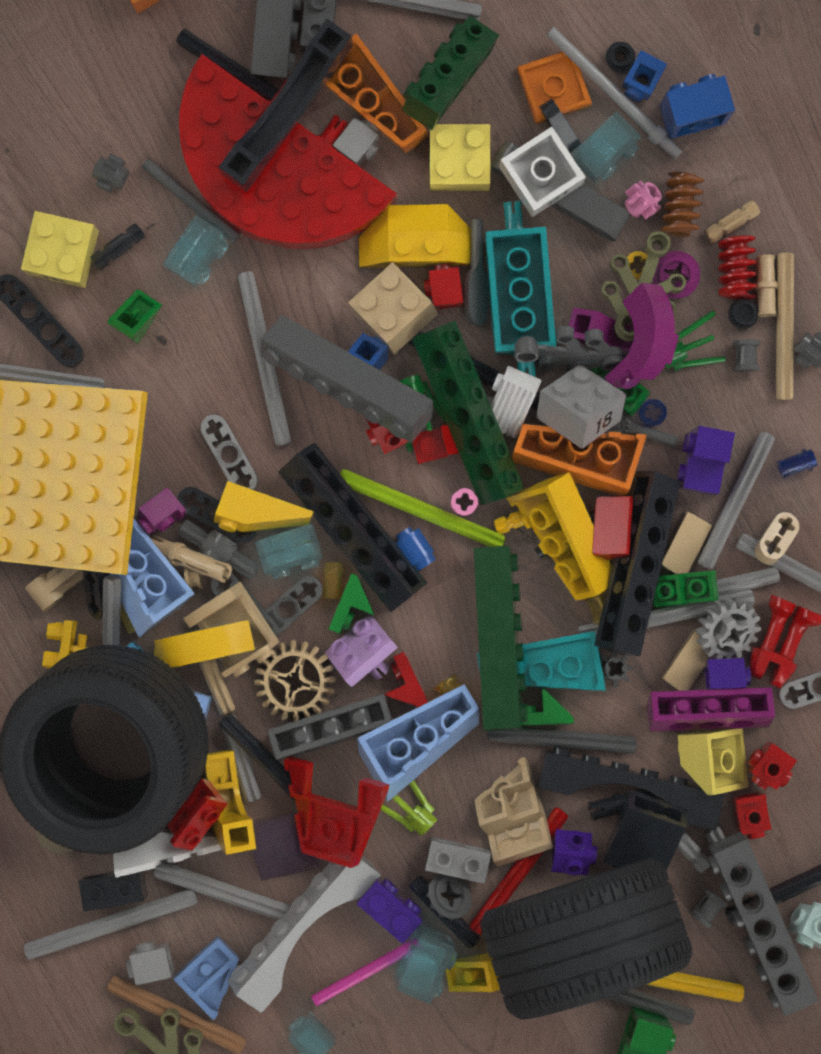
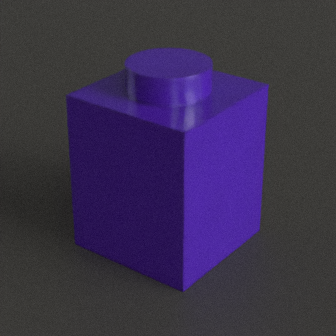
[704,658,751,690]

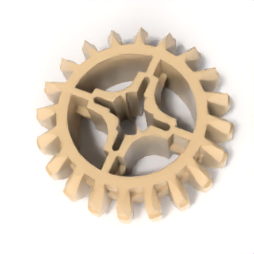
[254,640,336,722]

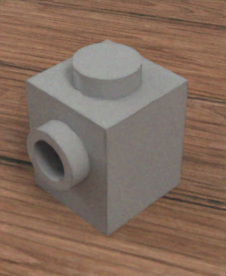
[333,117,380,167]
[126,941,175,985]

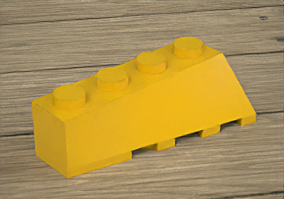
[506,472,612,601]

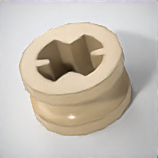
[184,567,203,590]

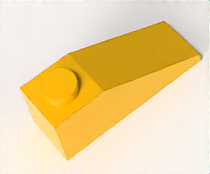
[214,481,313,532]

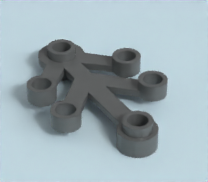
[514,326,628,372]

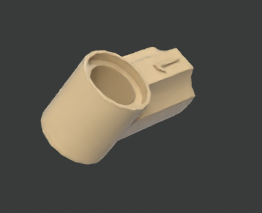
[25,567,83,612]

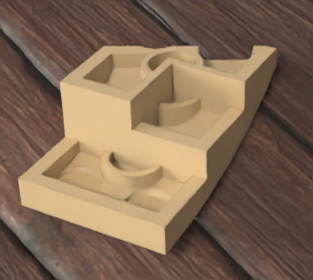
[474,757,553,867]

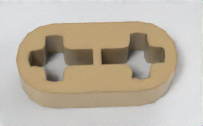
[755,512,800,565]

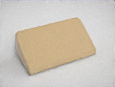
[661,511,712,574]
[660,629,711,691]

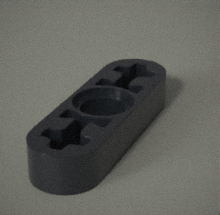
[177,487,257,543]

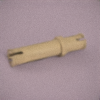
[151,535,232,583]

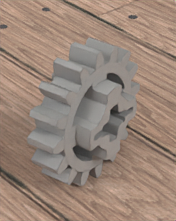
[696,597,761,659]

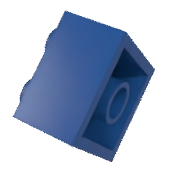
[659,74,735,139]

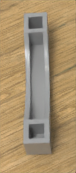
[228,855,381,1013]

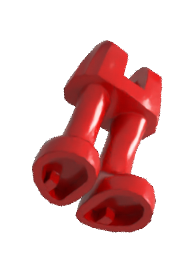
[749,594,821,689]

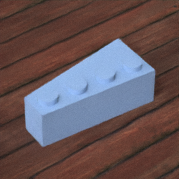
[110,519,195,638]

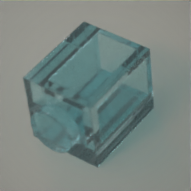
[287,1013,336,1054]

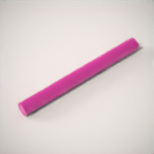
[311,937,422,1006]

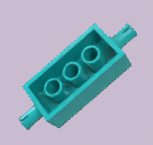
[484,201,556,377]

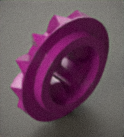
[652,251,700,299]

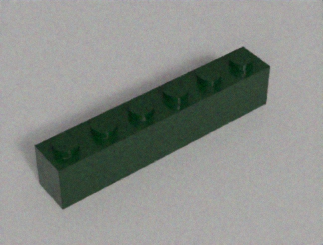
[473,546,528,732]

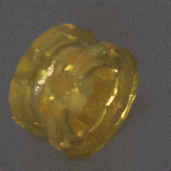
[433,673,463,696]

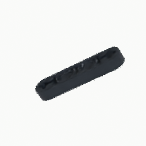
[0,274,84,368]

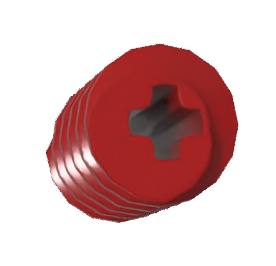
[718,235,756,300]

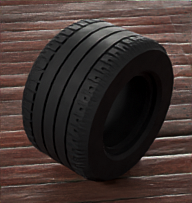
[0,645,208,855]
[481,858,693,1020]

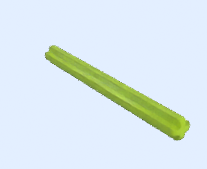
[340,469,505,547]

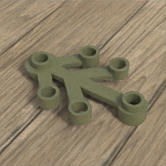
[600,231,686,342]
[114,1008,203,1054]

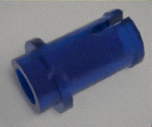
[777,449,818,479]

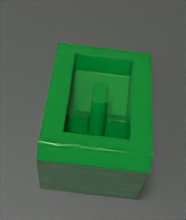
[107,289,162,344]

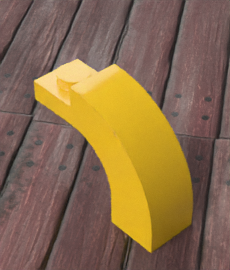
[154,620,255,668]
[204,749,256,855]

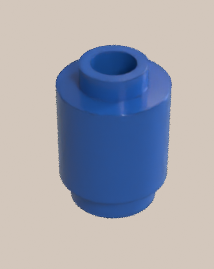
[396,526,436,571]

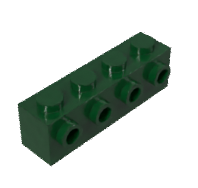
[402,15,499,130]

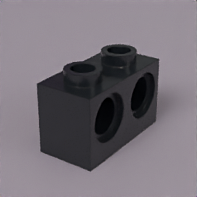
[78,871,148,912]

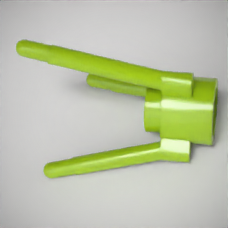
[381,780,437,836]

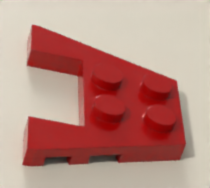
[284,756,389,868]

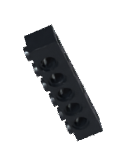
[278,442,427,612]
[594,471,680,657]

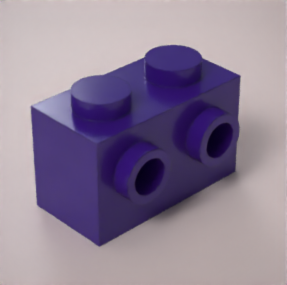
[357,878,423,944]

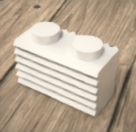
[488,366,541,438]

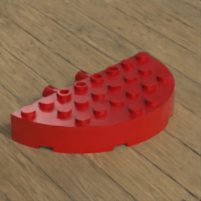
[179,54,397,250]

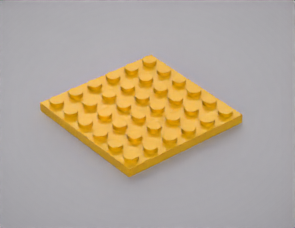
[0,380,148,575]

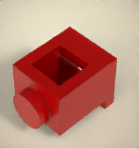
[731,791,772,839]

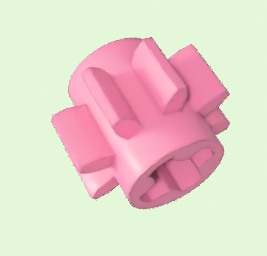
[625,180,662,219]

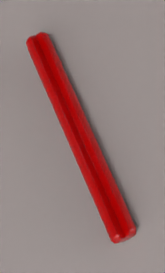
[470,807,568,935]

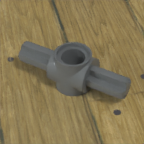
[178,520,259,579]

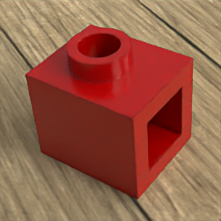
[423,263,463,310]

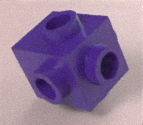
[551,829,597,876]

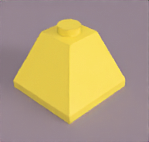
[678,728,749,795]

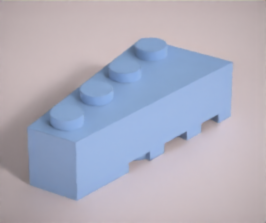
[357,684,479,802]

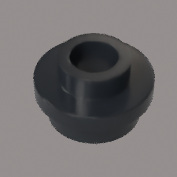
[605,42,636,72]

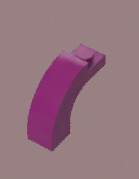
[604,282,675,389]
[568,307,679,365]

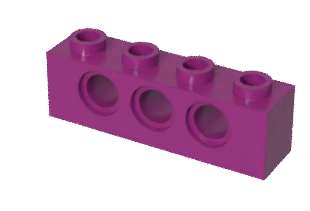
[647,687,775,732]

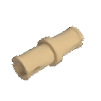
[754,255,778,317]

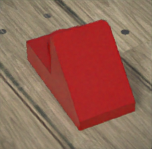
[412,425,459,464]
[384,651,428,707]

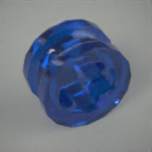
[639,399,667,427]

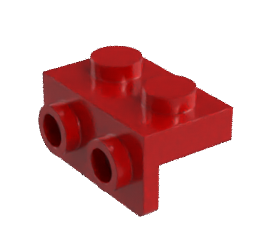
[167,779,228,851]

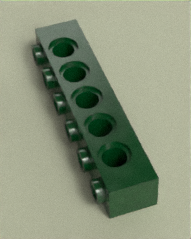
[412,320,524,506]

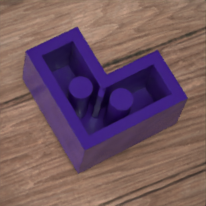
[676,426,735,495]

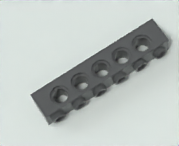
[707,832,819,1017]

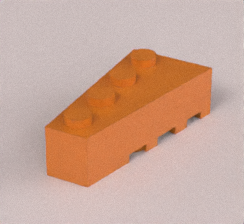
[324,33,430,154]
[512,424,647,496]

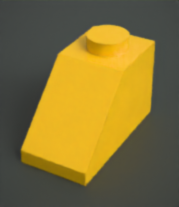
[444,953,500,992]

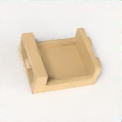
[183,582,279,678]

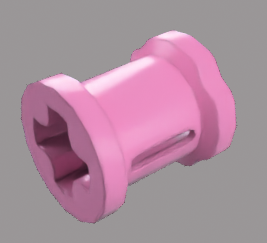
[451,488,478,516]

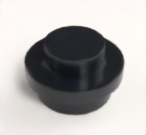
[728,299,758,329]

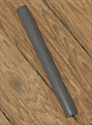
[142,159,241,243]

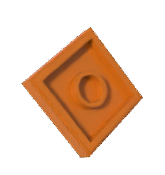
[516,51,592,125]

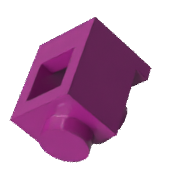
[136,488,186,535]

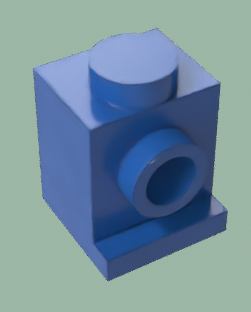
[622,50,667,102]
[348,333,388,370]

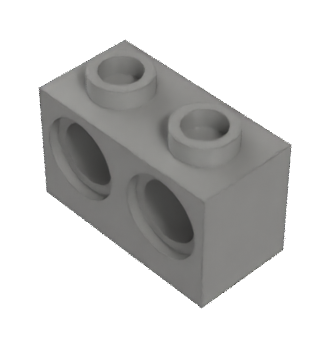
[425,836,491,884]

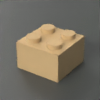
[348,262,438,354]

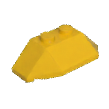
[359,204,471,268]

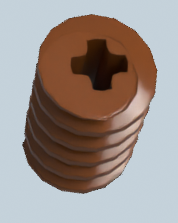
[661,172,705,237]

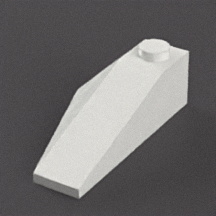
[113,829,222,877]

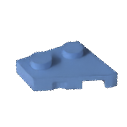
[173,935,239,1020]

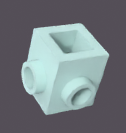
[788,902,821,949]

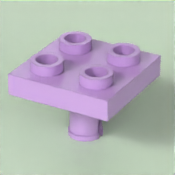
[324,614,398,687]

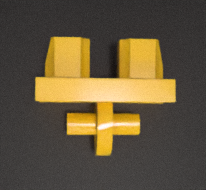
[42,620,88,669]

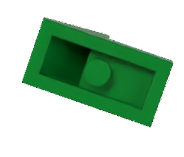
[329,573,374,634]
[523,687,574,725]

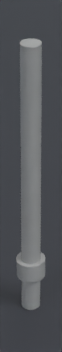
[546,27,683,160]

